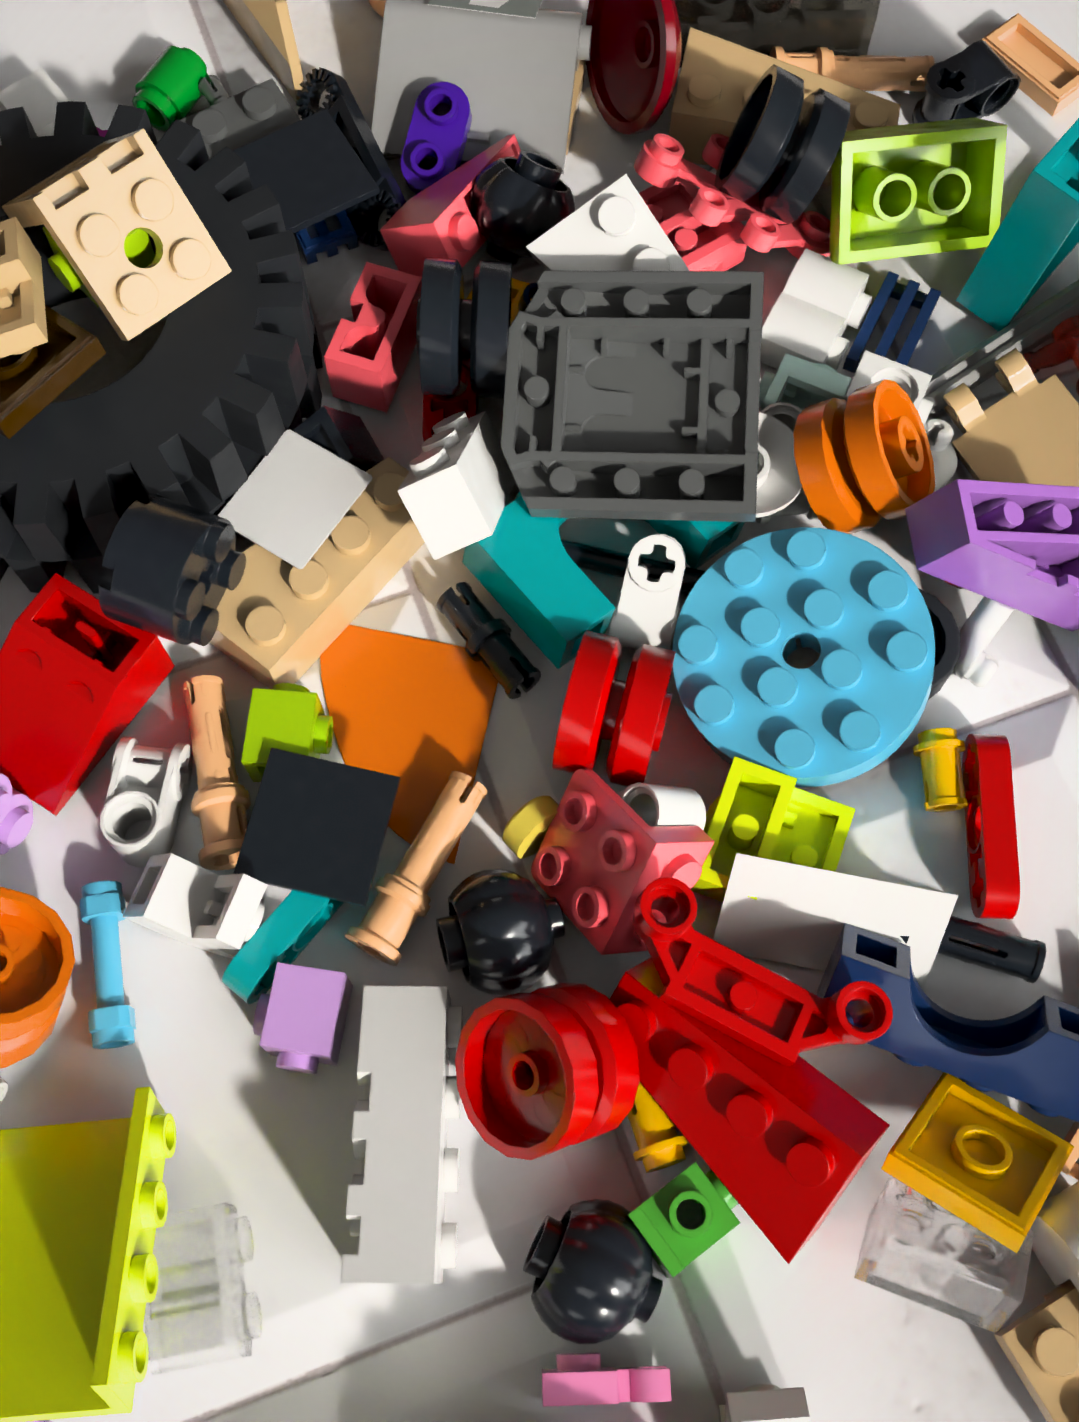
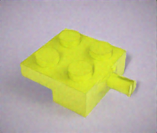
[691,756,855,902]

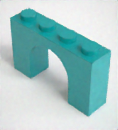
[462,491,745,669]

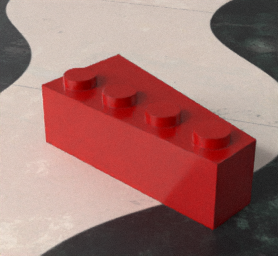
[610,957,890,1264]

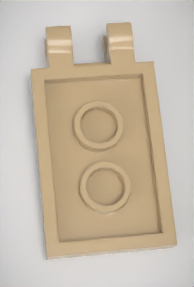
[943,348,1079,487]

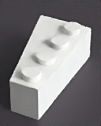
[526,174,761,383]

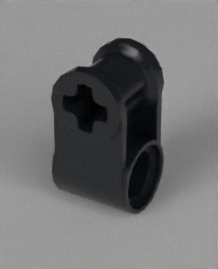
[912,40,1021,124]

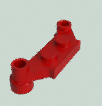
[632,877,893,1067]

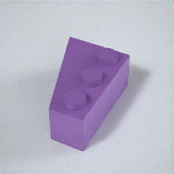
[905,479,1079,632]

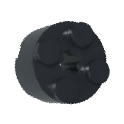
[99,493,246,646]

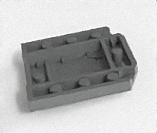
[501,271,764,522]

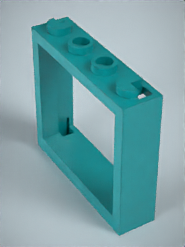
[956,118,1079,331]

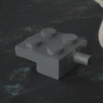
[179,75,300,159]

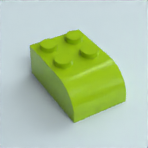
[829,117,1008,265]

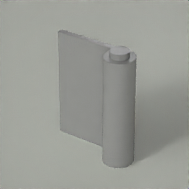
[371,0,593,174]

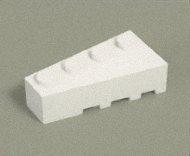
[340,985,463,1284]

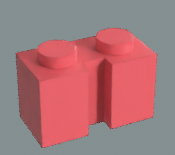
[324,262,422,413]

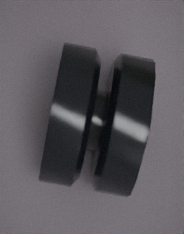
[714,64,850,224]
[416,258,512,398]

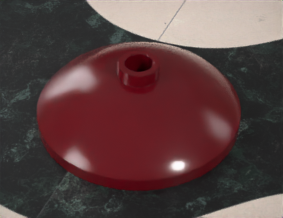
[586,0,682,134]

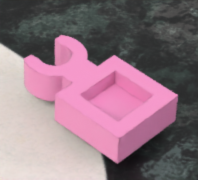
[542,1353,672,1407]

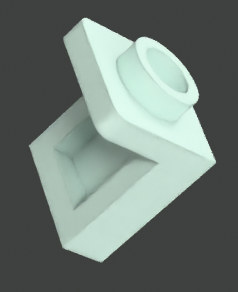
[759,353,852,411]

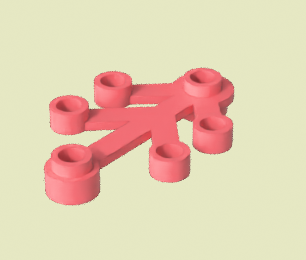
[634,133,830,259]

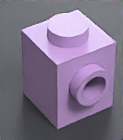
[253,962,353,1074]

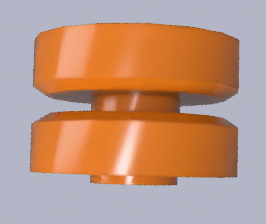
[793,379,935,534]
[0,887,75,1068]

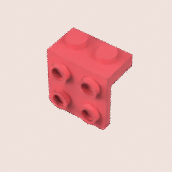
[531,769,715,955]

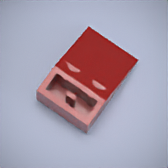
[0,573,175,816]

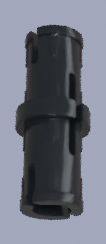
[436,582,541,699]

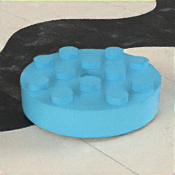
[672,527,935,787]

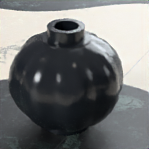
[469,150,575,265]
[436,869,565,996]
[523,1199,663,1344]

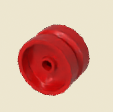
[552,630,676,787]
[455,983,640,1160]

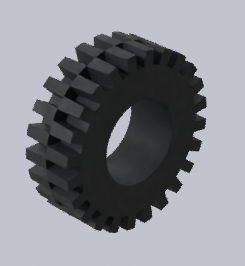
[0,101,323,594]

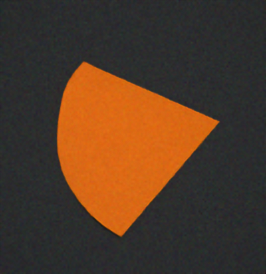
[320,625,498,864]

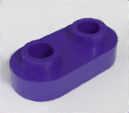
[401,82,472,195]

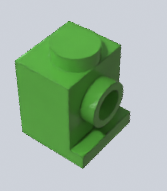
[627,1162,740,1278]

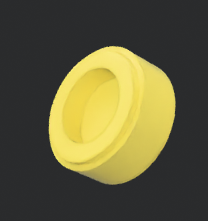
[502,795,559,859]

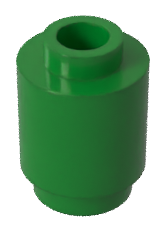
[132,46,210,131]

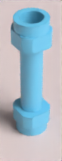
[80,881,136,1049]

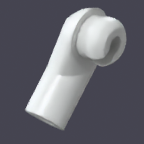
[924,419,957,492]

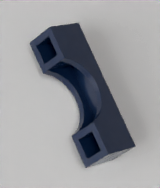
[817,923,1079,1122]

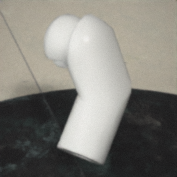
[954,597,1014,687]

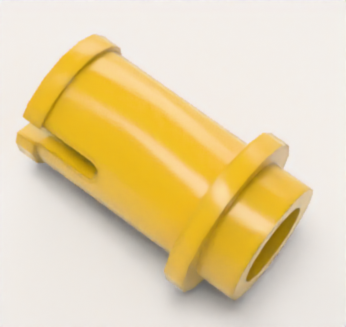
[912,728,968,812]
[627,1081,688,1173]

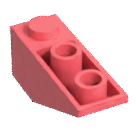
[380,134,521,277]

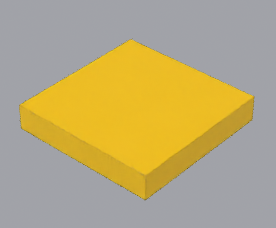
[881,1072,1074,1253]

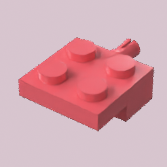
[639,177,747,271]

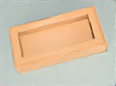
[981,13,1079,117]

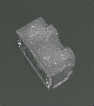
[854,1178,1034,1333]

